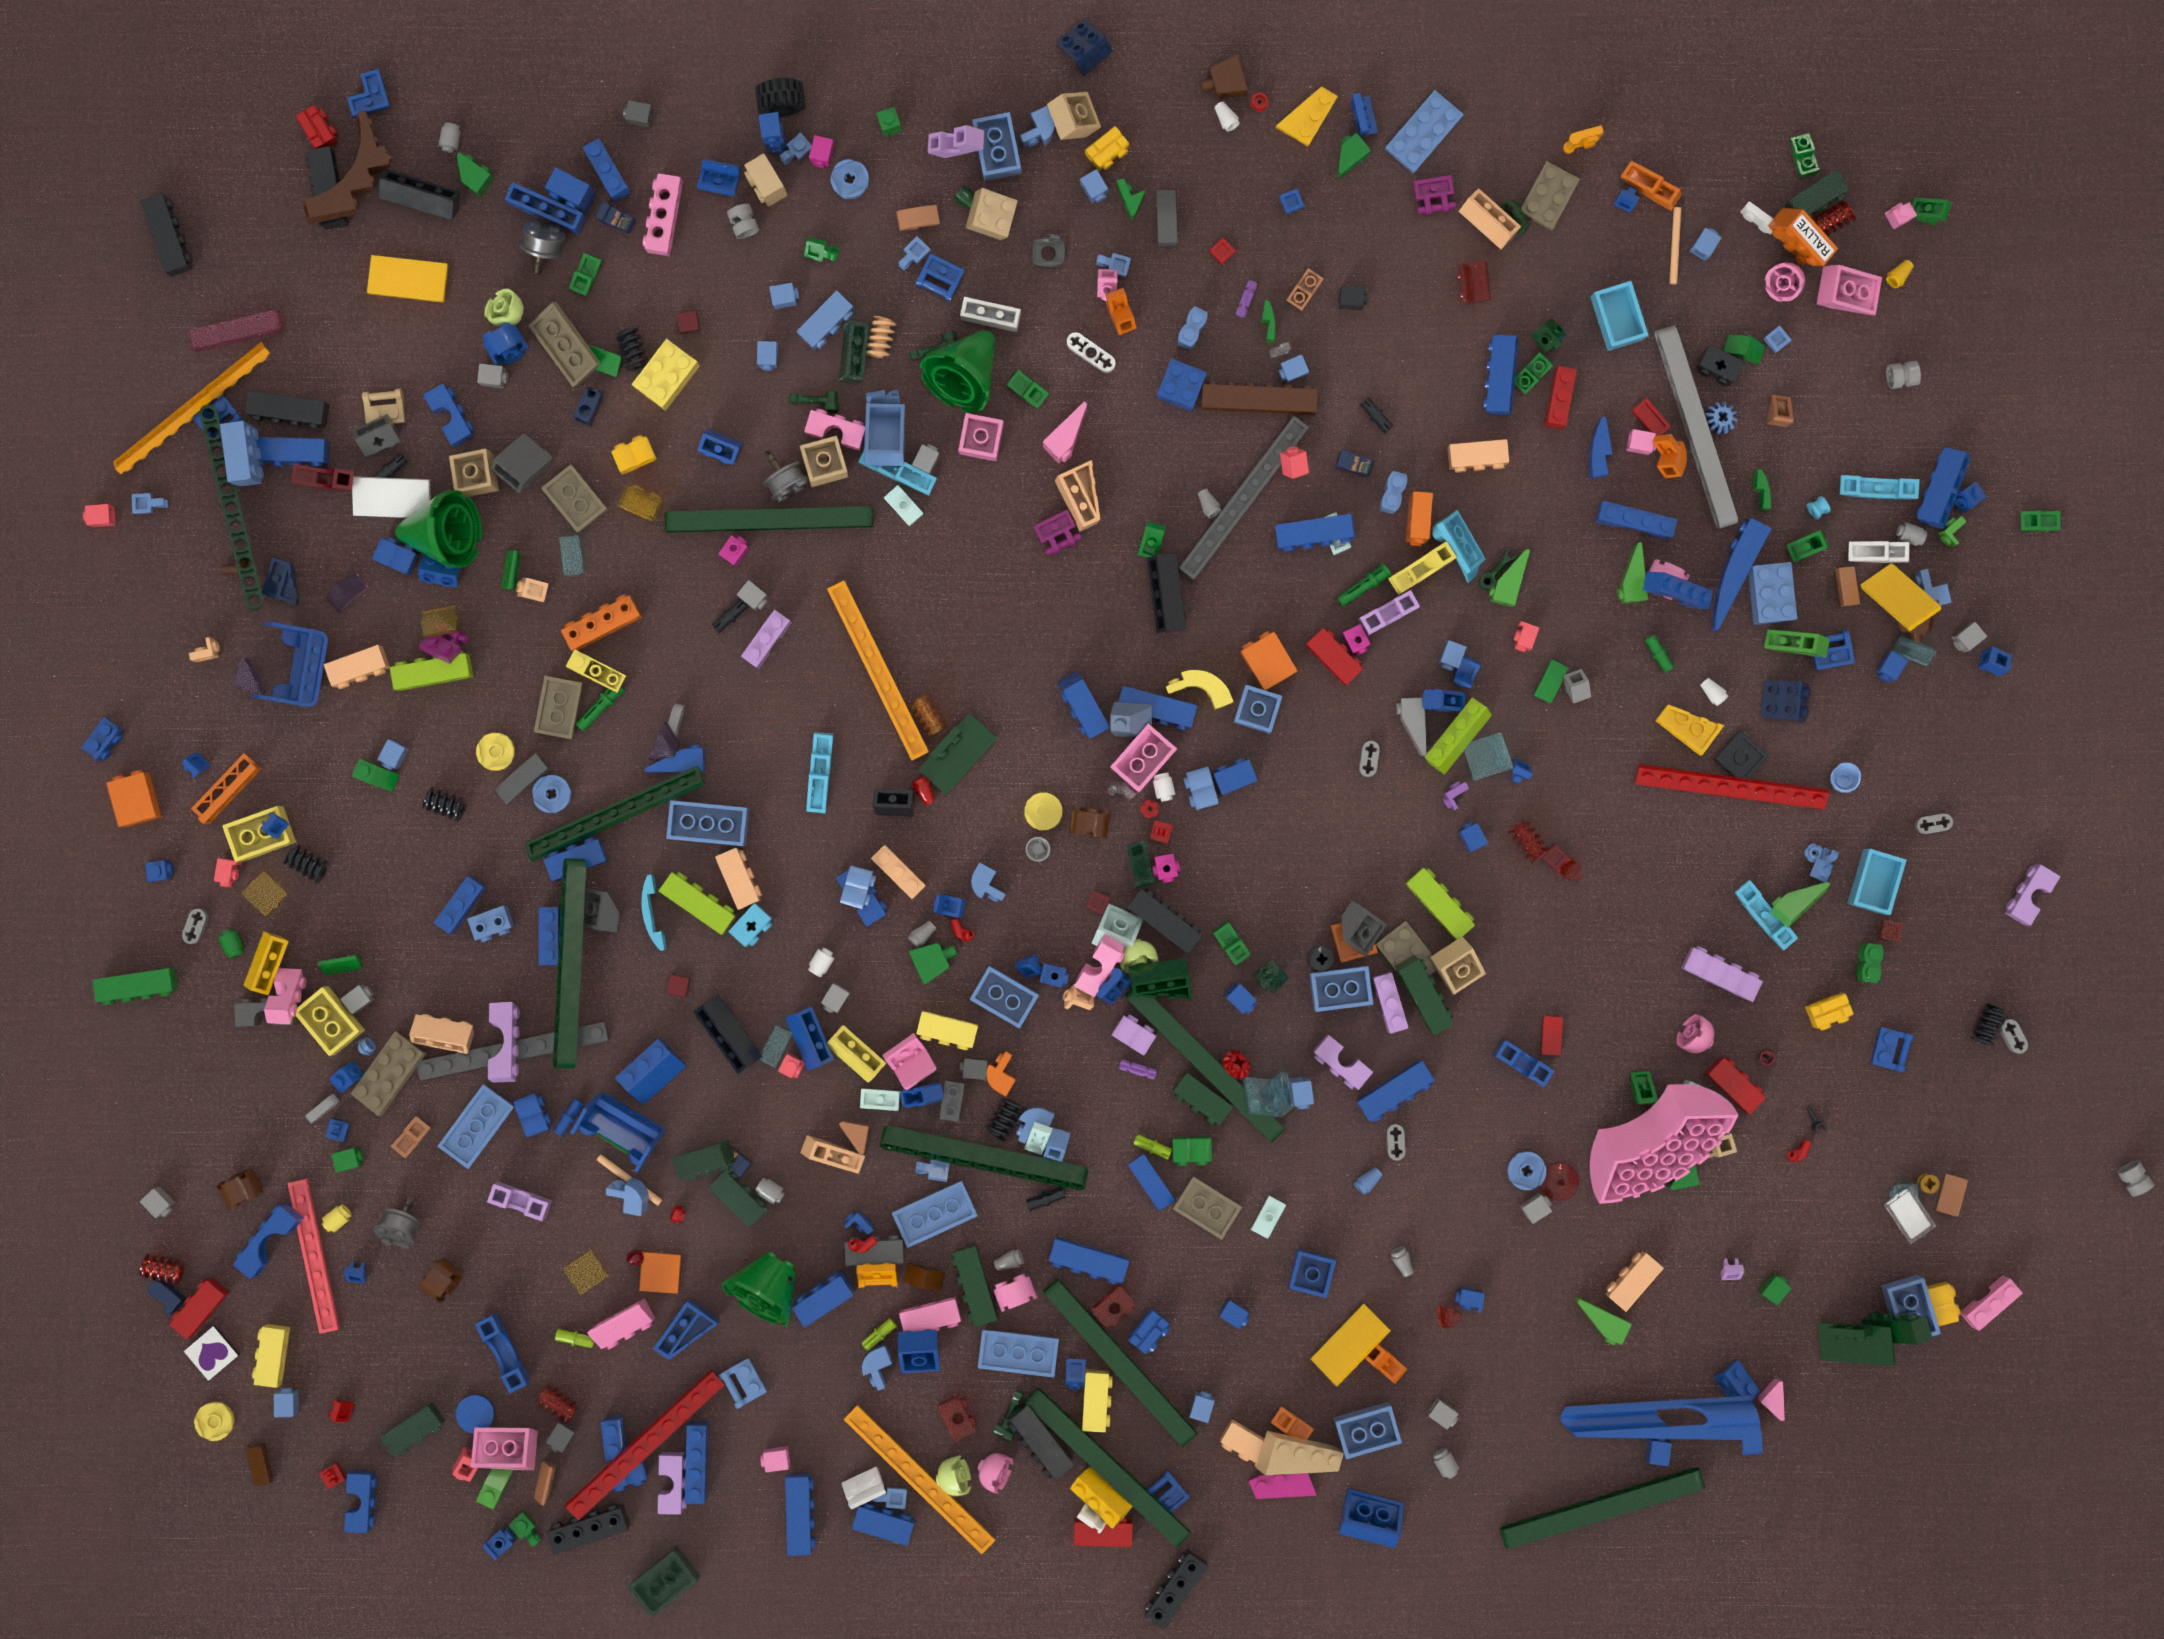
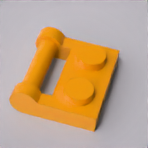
[1563,125,1604,154]
[857,1263,898,1288]

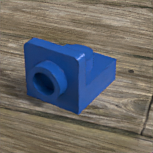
[145,860,174,882]
[844,1210,875,1235]
[1065,1359,1086,1390]

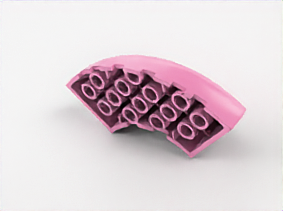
[1590,1084,1738,1204]

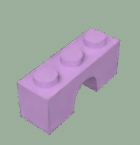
[928,125,984,158]
[1358,590,1420,636]
[741,610,792,669]
[2005,864,2061,926]
[1371,972,1408,1034]
[1313,1034,1373,1090]
[487,1181,553,1221]
[658,1452,687,1514]

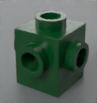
[1532,318,1567,352]

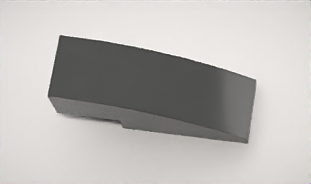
[1156,190,1177,246]
[495,753,550,805]

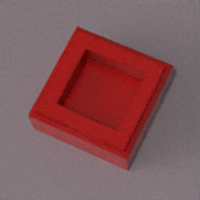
[1209,237,1236,265]

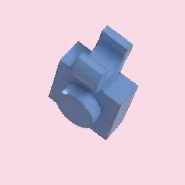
[779,132,812,165]
[899,236,931,271]
[1096,253,1131,278]
[866,390,900,404]
[132,493,169,514]
[1810,847,1839,883]
[915,1160,950,1182]
[873,1487,907,1509]

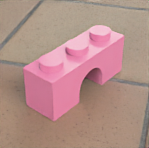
[804,409,865,452]
[1074,934,1125,997]
[264,968,306,1024]
[1960,1275,2023,1331]

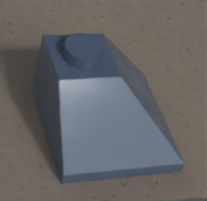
[1111,702,1152,738]

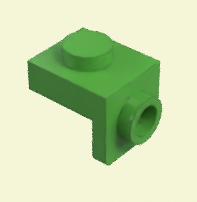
[1938,516,1966,547]

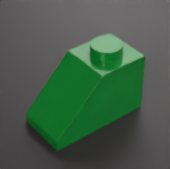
[1337,133,1371,179]
[352,758,400,792]

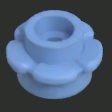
[1804,843,1823,862]
[358,1037,376,1056]

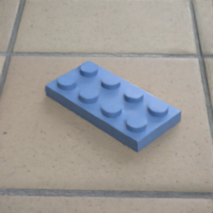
[1385,90,1464,174]
[437,1084,515,1169]
[892,1180,978,1248]
[978,1329,1059,1378]

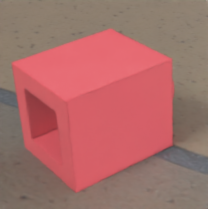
[1280,447,1309,479]
[83,504,116,527]

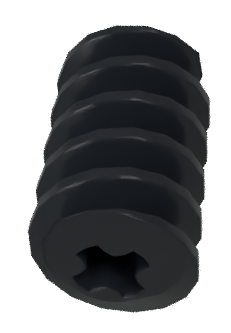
[616,328,648,371]
[422,787,466,822]
[283,845,327,884]
[1306,946,1334,971]
[1970,1003,2008,1046]
[986,1098,1025,1142]

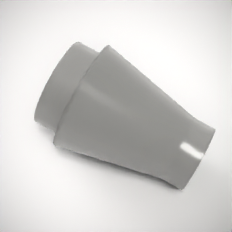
[1198,489,1222,519]
[908,921,936,948]
[1390,1246,1414,1277]
[994,1249,1024,1271]

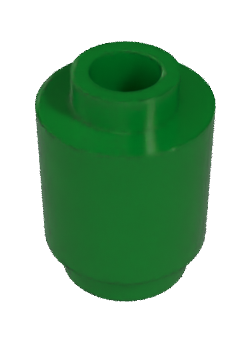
[218,929,244,959]

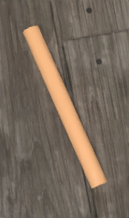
[1669,207,1681,285]
[597,1154,662,1206]

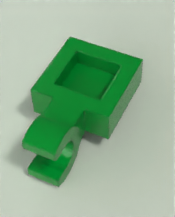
[804,237,840,262]
[508,1511,541,1547]

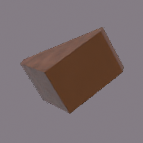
[903,1262,945,1291]

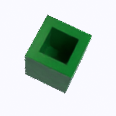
[876,107,902,137]
[331,1146,364,1173]
[1758,1273,1792,1306]

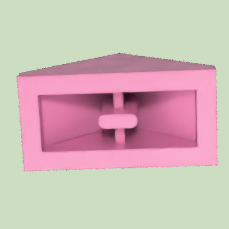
[1756,1378,1785,1421]

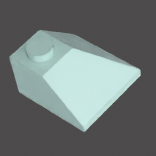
[1091,904,1143,948]

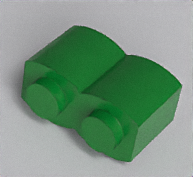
[1856,943,1884,983]
[1173,1136,1212,1166]

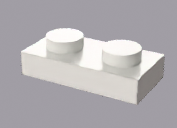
[1740,201,1773,235]

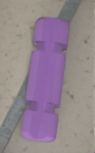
[1236,280,1257,318]
[1119,1059,1157,1079]

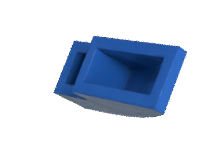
[1588,417,1613,480]
[1128,1153,1175,1211]

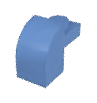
[1020,106,1055,147]
[1914,569,1952,606]
[971,862,1006,902]
[1016,1107,1055,1143]
[606,1177,649,1216]
[862,1343,893,1391]

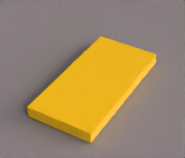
[367,255,449,303]
[1860,563,1941,631]
[1311,1304,1391,1386]

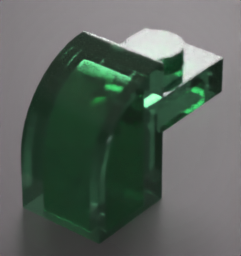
[1126,841,1155,888]

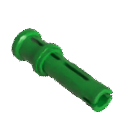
[1336,562,1392,607]
[575,686,626,732]

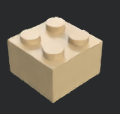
[1047,92,1101,140]
[744,153,788,207]
[966,188,1018,240]
[800,436,848,487]
[449,448,499,497]
[1430,937,1486,994]

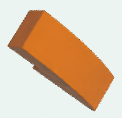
[1621,161,1682,211]

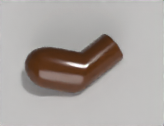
[222,560,249,574]

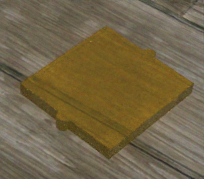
[420,605,458,638]
[241,871,288,917]
[563,1250,609,1295]

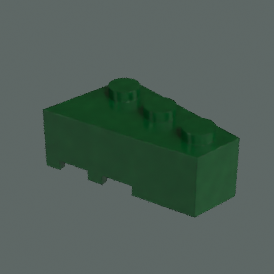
[1129,958,1192,1000]

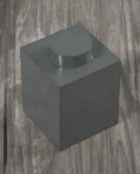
[623,100,654,128]
[959,1057,988,1080]
[546,1419,578,1453]

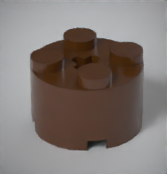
[1070,806,1111,838]
[216,1168,263,1210]
[418,1258,464,1304]

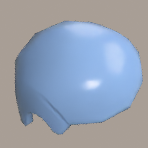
[1830,763,1861,793]

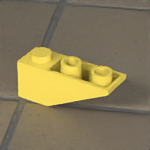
[566,650,626,693]

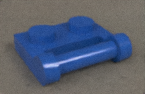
[916,253,965,302]
[193,394,245,438]
[1813,630,1855,671]
[1096,968,1131,1005]
[1870,1026,1915,1073]
[1147,1469,1190,1513]

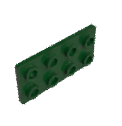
[919,714,997,795]
[1818,1322,1895,1366]

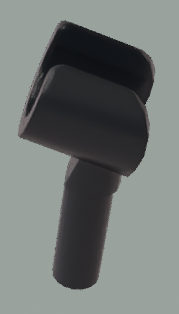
[1807,1107,1827,1134]

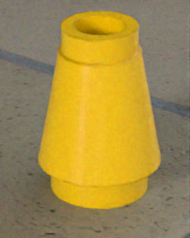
[1886,260,1914,288]

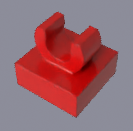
[1149,820,1173,844]
[328,1400,354,1422]
[319,1462,347,1490]

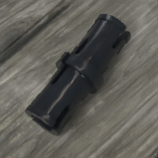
[1360,397,1393,434]
[372,453,408,478]
[712,599,748,633]
[1026,1187,1066,1211]

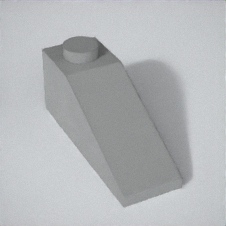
[1396,698,1427,756]

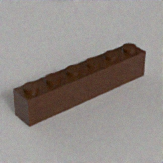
[1201,381,1318,415]

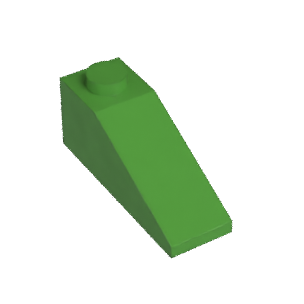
[1617,542,1648,604]
[1489,549,1530,607]
[1764,629,1830,658]
[1771,882,1830,928]
[1575,1296,1632,1345]
[476,1469,514,1509]

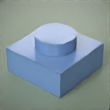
[1763,325,1791,353]

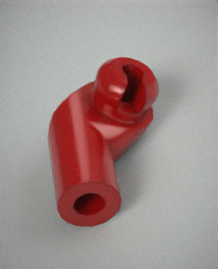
[1787,1139,1812,1162]
[848,1235,878,1253]

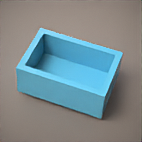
[1590,281,1649,351]
[1847,849,1907,915]

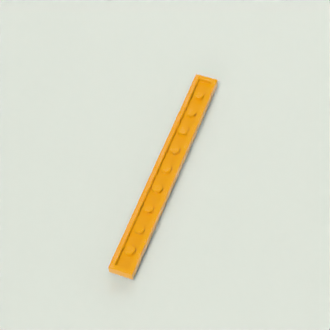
[113,341,270,474]
[827,581,929,761]
[844,1404,995,1554]

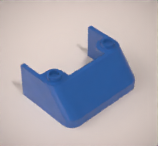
[251,622,328,707]
[570,1093,665,1173]

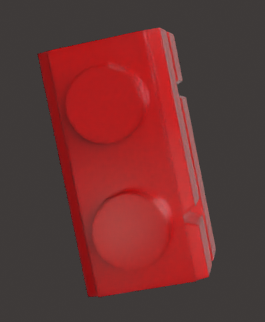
[295,105,338,149]

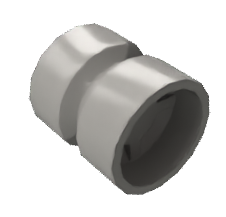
[727,204,759,239]
[1886,360,1921,389]
[1026,837,1051,862]
[2117,1160,2154,1197]

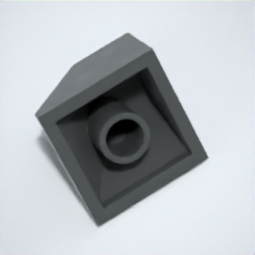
[583,888,620,932]
[1341,901,1387,956]

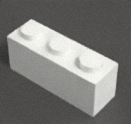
[960,297,1021,332]

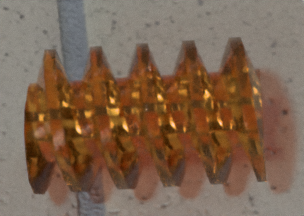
[910,693,947,737]

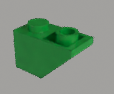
[457,152,494,197]

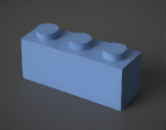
[796,290,854,351]
[1287,1076,1314,1109]

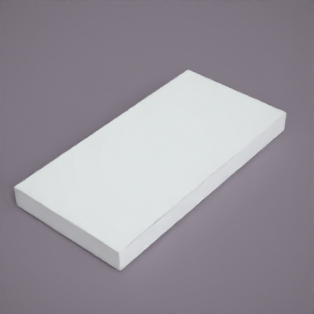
[352,476,431,518]

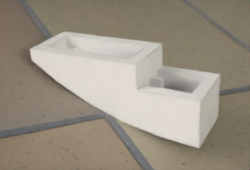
[1849,541,1910,563]

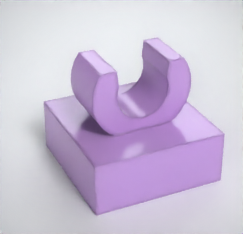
[1720,1258,1744,1280]

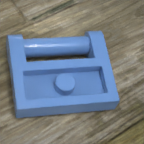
[718,1357,768,1409]

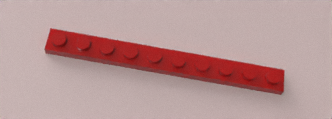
[1634,764,1830,810]
[565,1370,725,1520]

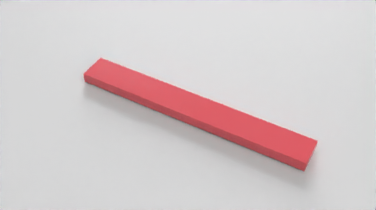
[287,1178,340,1334]

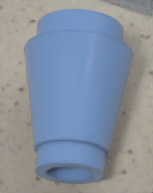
[1354,1167,1383,1195]

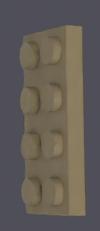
[529,302,601,387]
[351,1031,426,1117]

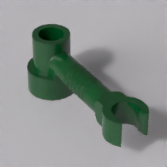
[909,330,957,361]
[789,391,839,413]
[1479,548,1517,590]
[993,1390,1023,1443]

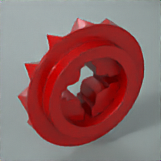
[1223,1049,1252,1079]

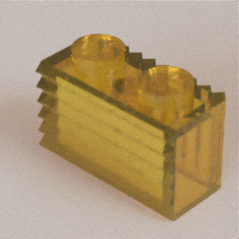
[617,484,664,523]

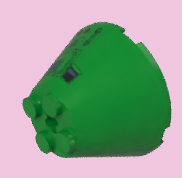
[722,1251,796,1326]

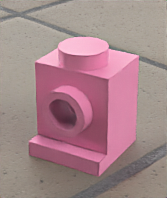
[1884,202,1917,230]
[1097,269,1117,301]

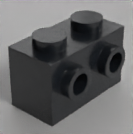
[873,788,915,817]

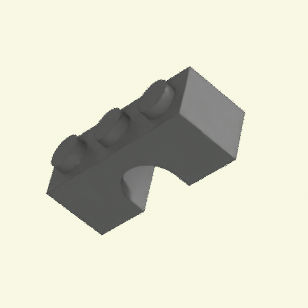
[234,998,298,1027]

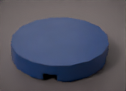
[456,1394,495,1433]

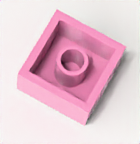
[958,413,1004,461]

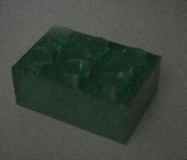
[628,1546,700,1618]

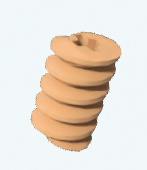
[865,316,896,358]

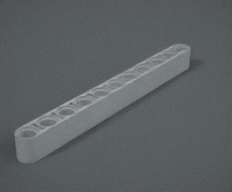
[1655,325,1738,529]

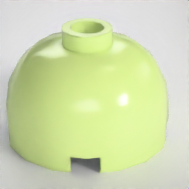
[484,289,524,327]
[1120,939,1159,974]
[936,1455,971,1496]

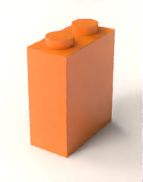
[1406,492,1433,546]
[1240,631,1297,691]
[106,770,162,827]

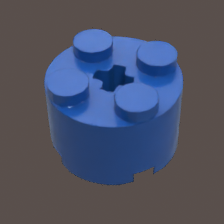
[483,322,529,366]

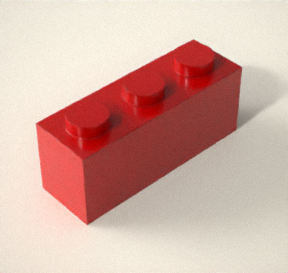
[1544,366,1577,429]
[1305,628,1363,686]
[1704,1057,1766,1115]
[169,1278,230,1340]
[1074,1516,1133,1547]

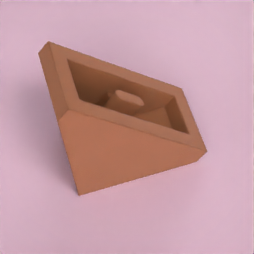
[1767,395,1794,427]
[839,1120,870,1156]

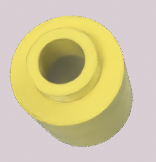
[322,1204,352,1232]

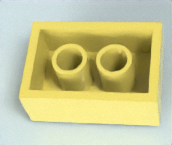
[632,339,700,411]
[222,806,296,862]
[296,986,365,1056]

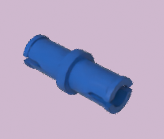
[553,1098,585,1137]

